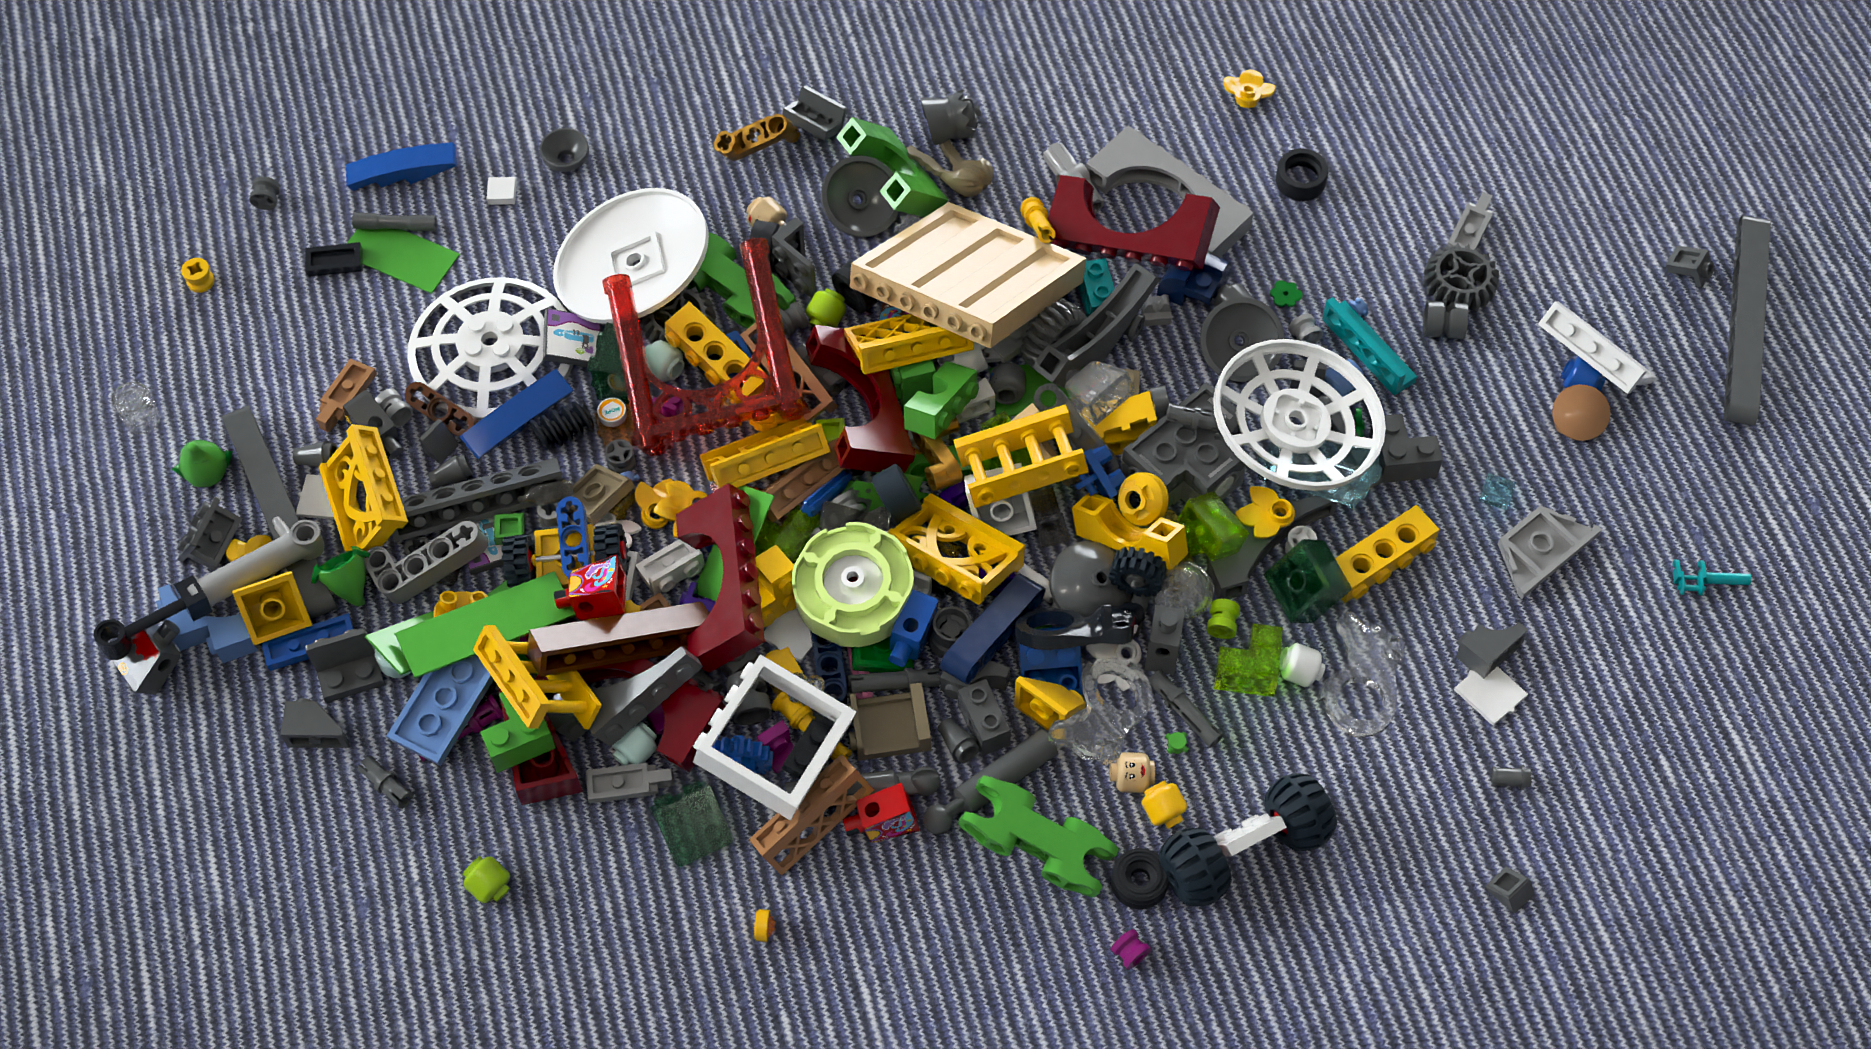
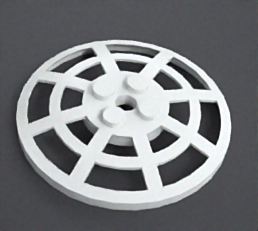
[408,277,573,422]
[1213,339,1386,491]

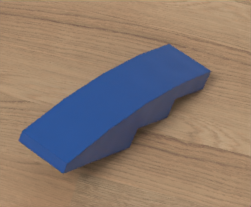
[346,142,457,191]
[460,369,573,460]

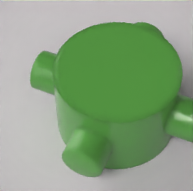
[1165,732,1189,754]

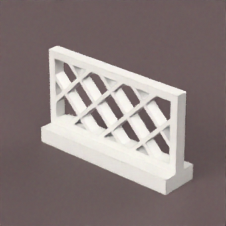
[1538,301,1657,394]

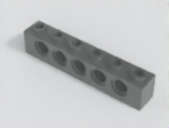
[392,457,567,542]

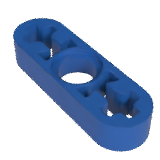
[556,497,592,579]

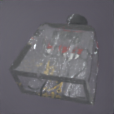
[1065,361,1136,425]

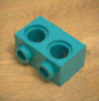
[1078,258,1115,317]

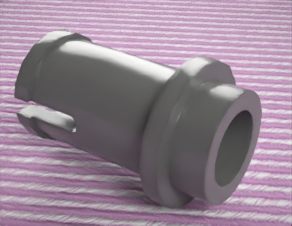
[1491,765,1532,790]

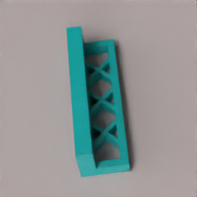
[1322,297,1417,396]

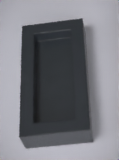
[305,242,363,277]

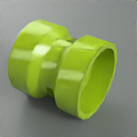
[1206,599,1240,639]

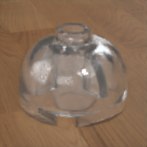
[1153,561,1214,621]

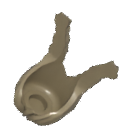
[906,139,994,197]

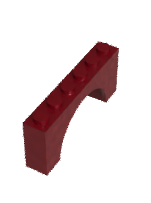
[1047,175,1220,272]
[805,325,915,473]
[676,483,765,673]
[535,620,726,773]

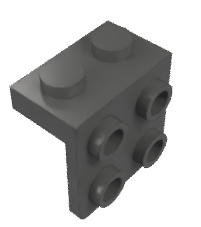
[772,217,816,298]

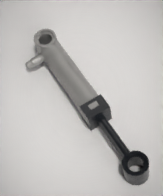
[93,516,325,660]

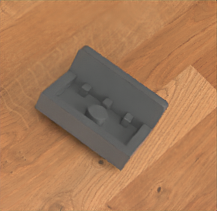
[782,85,847,141]

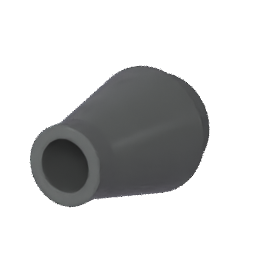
[293,440,338,467]
[428,454,474,489]
[937,718,979,763]

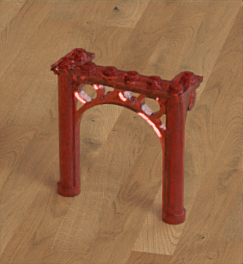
[602,238,811,456]

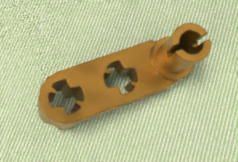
[714,114,800,161]
[912,417,963,491]

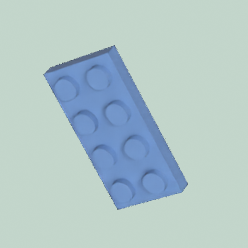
[386,655,494,766]

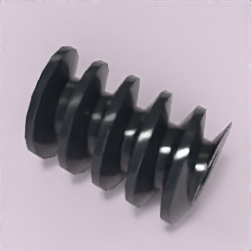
[529,399,594,451]

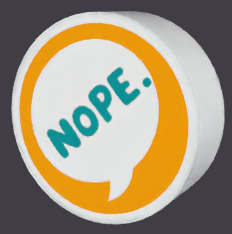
[597,398,627,427]

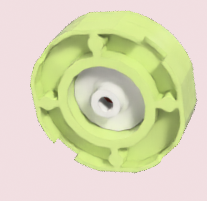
[792,522,915,647]

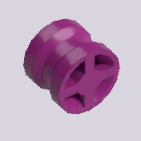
[1110,929,1151,970]

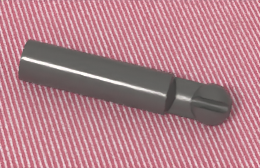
[923,729,1058,835]
[785,766,940,808]

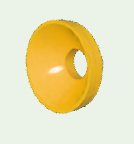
[1118,472,1169,526]

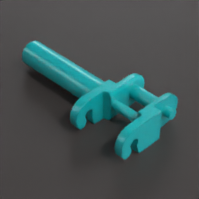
[1672,559,1751,596]

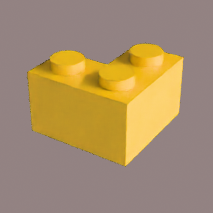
[755,545,797,627]

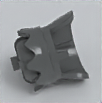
[920,89,981,145]

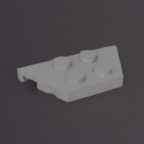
[1498,505,1602,599]

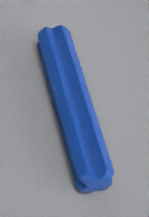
[801,470,852,517]

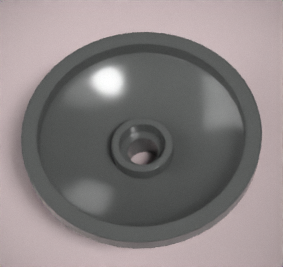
[821,156,899,237]
[1200,297,1285,382]
[1049,541,1133,617]

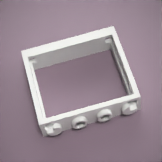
[693,654,856,821]

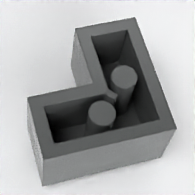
[1369,414,1443,483]

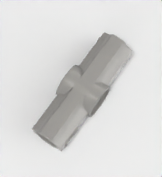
[1043,142,1104,214]

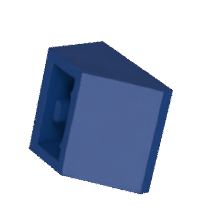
[1016,626,1083,694]

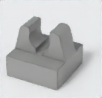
[1141,294,1172,326]

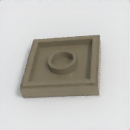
[559,464,635,525]

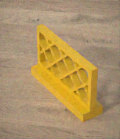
[844,314,974,374]

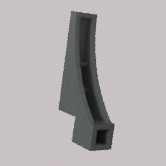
[1032,262,1160,389]
[1206,490,1338,599]
[547,646,703,747]

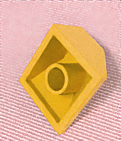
[232,571,312,645]
[1014,676,1086,741]

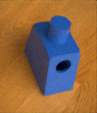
[889,589,939,667]

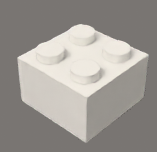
[964,462,1037,536]

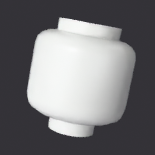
[1277,643,1325,687]

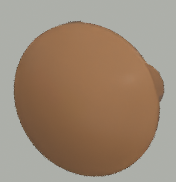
[1552,384,1611,441]

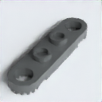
[1034,383,1119,475]

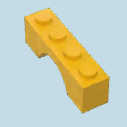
[1072,493,1188,570]

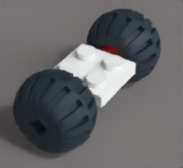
[1159,773,1337,907]

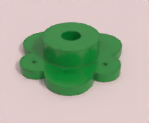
[1270,280,1302,307]

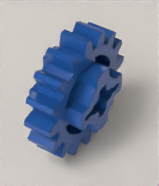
[712,735,773,775]

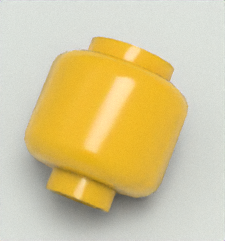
[1141,780,1188,829]

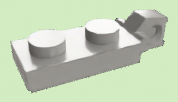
[1447,192,1493,250]
[586,762,674,804]

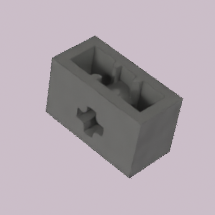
[958,679,1011,756]

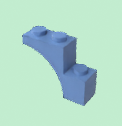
[156,584,258,663]

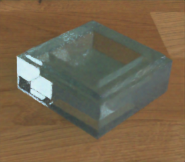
[1479,473,1516,510]

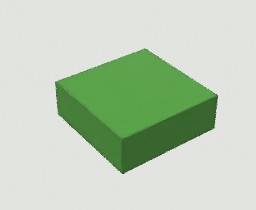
[494,513,525,545]

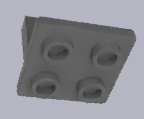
[177,496,243,570]

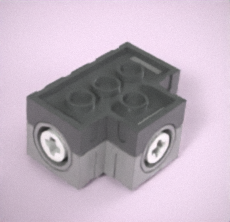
[1121,382,1249,517]

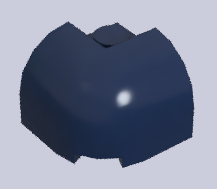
[1157,252,1232,307]

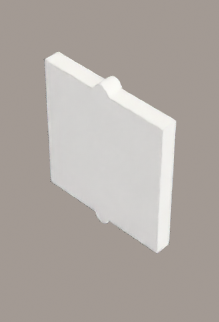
[296,474,335,520]
[764,608,812,662]
[1454,666,1528,726]

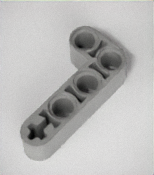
[364,521,488,604]

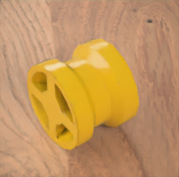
[181,258,215,293]

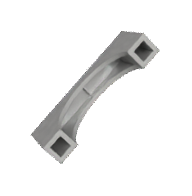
[1086,125,1254,258]

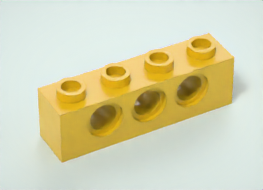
[665,301,769,408]
[1322,504,1440,604]

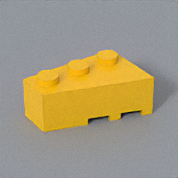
[1081,391,1157,455]

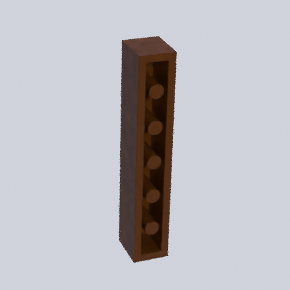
[527,601,709,677]

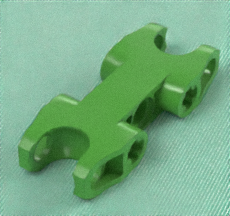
[687,232,795,334]
[958,775,1119,898]

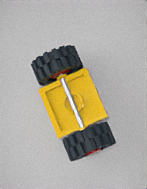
[501,523,629,588]

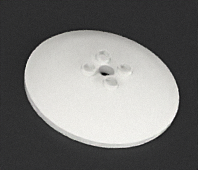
[553,188,709,324]

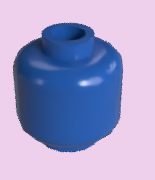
[1560,356,1606,391]

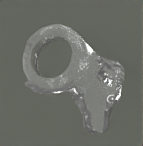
[1317,612,1405,738]
[1048,658,1153,766]

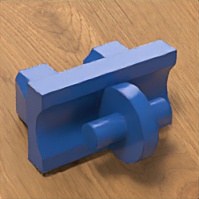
[1074,445,1126,498]

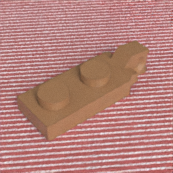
[316,359,377,432]

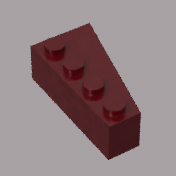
[498,686,583,805]

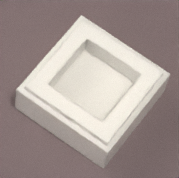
[487,177,517,205]

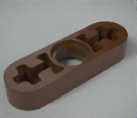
[404,382,478,437]

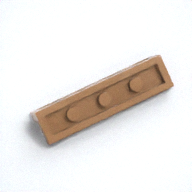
[740,314,838,422]
[762,438,845,522]
[749,754,874,876]

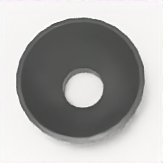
[539,128,589,172]

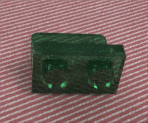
[648,780,733,867]

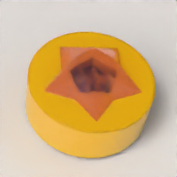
[754,909,776,942]

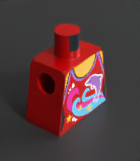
[554,555,627,620]
[843,783,920,843]

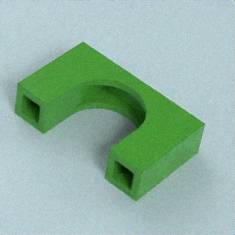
[836,117,948,218]

